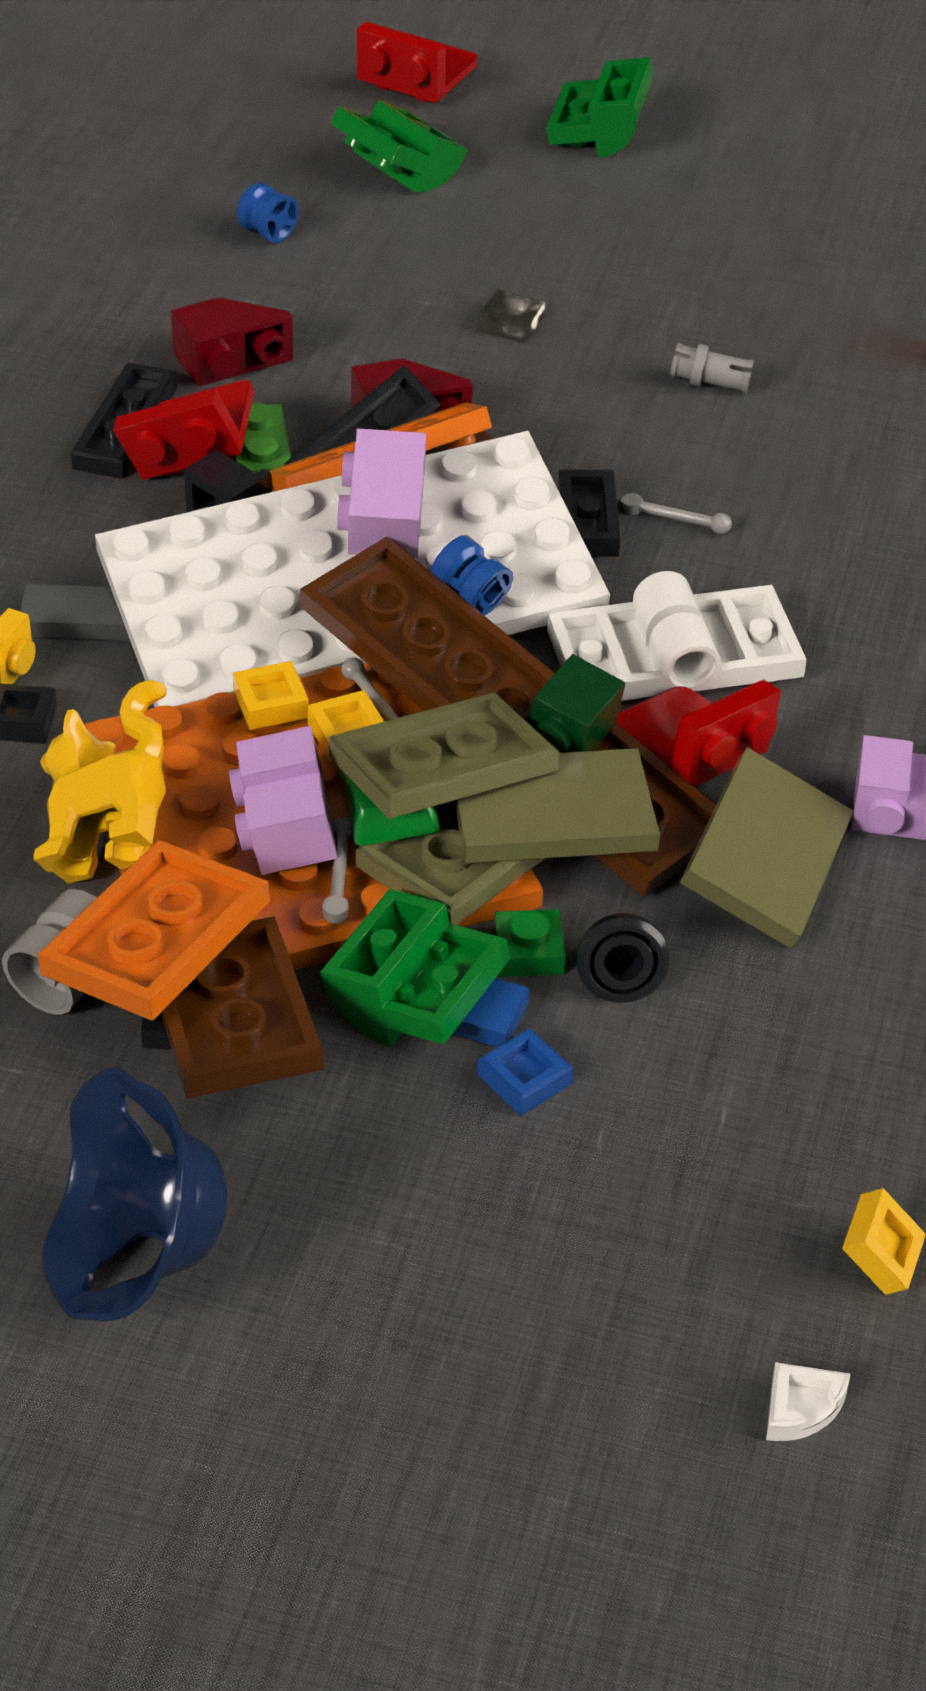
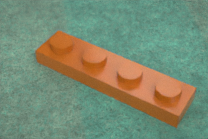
[268,402,492,492]

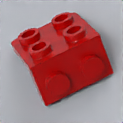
[356,21,477,103]
[113,379,255,480]
[616,679,782,787]

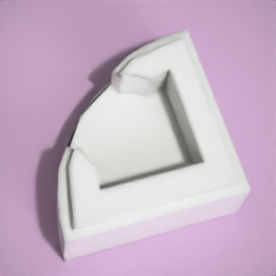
[766,1362,850,1441]

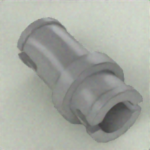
[670,343,754,393]

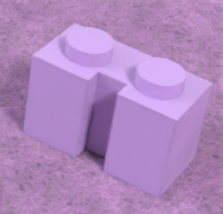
[337,429,426,559]
[229,726,337,875]
[851,735,926,840]

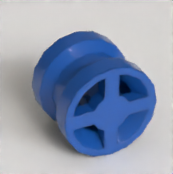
[237,182,299,243]

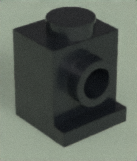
[184,450,272,513]

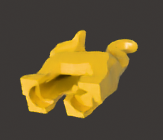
[33,680,167,884]

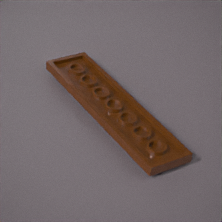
[298,537,716,898]

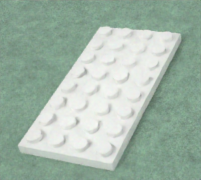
[95,431,610,707]

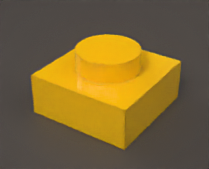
[0,608,36,684]
[233,661,309,730]
[307,690,384,763]
[842,1188,926,1295]

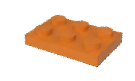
[38,840,270,1021]

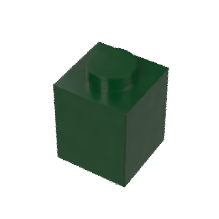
[529,654,626,753]

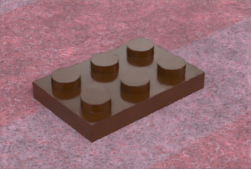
[161,916,324,1099]

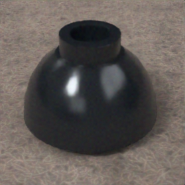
[577,913,669,1003]

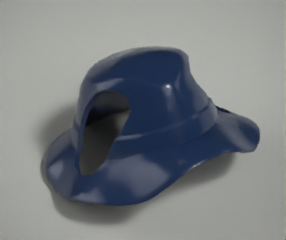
[42,1067,227,1322]

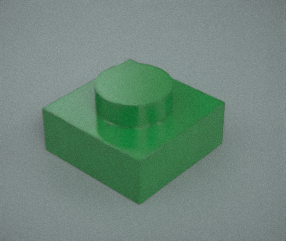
[494,909,565,977]

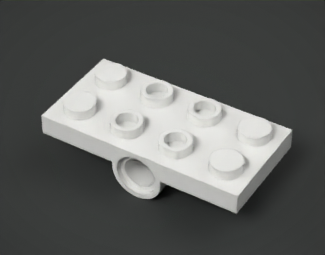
[547,571,807,701]

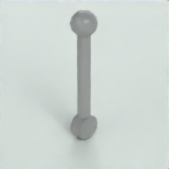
[621,493,732,535]
[341,657,399,721]
[322,816,353,923]

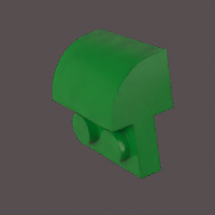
[546,57,653,158]
[330,99,468,193]
[320,889,510,1048]

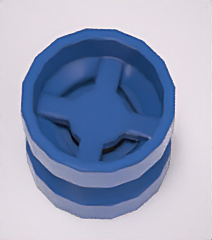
[431,535,514,616]

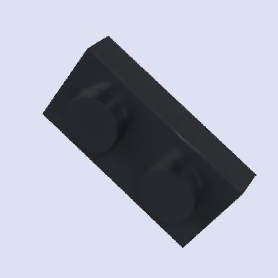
[558,470,620,558]

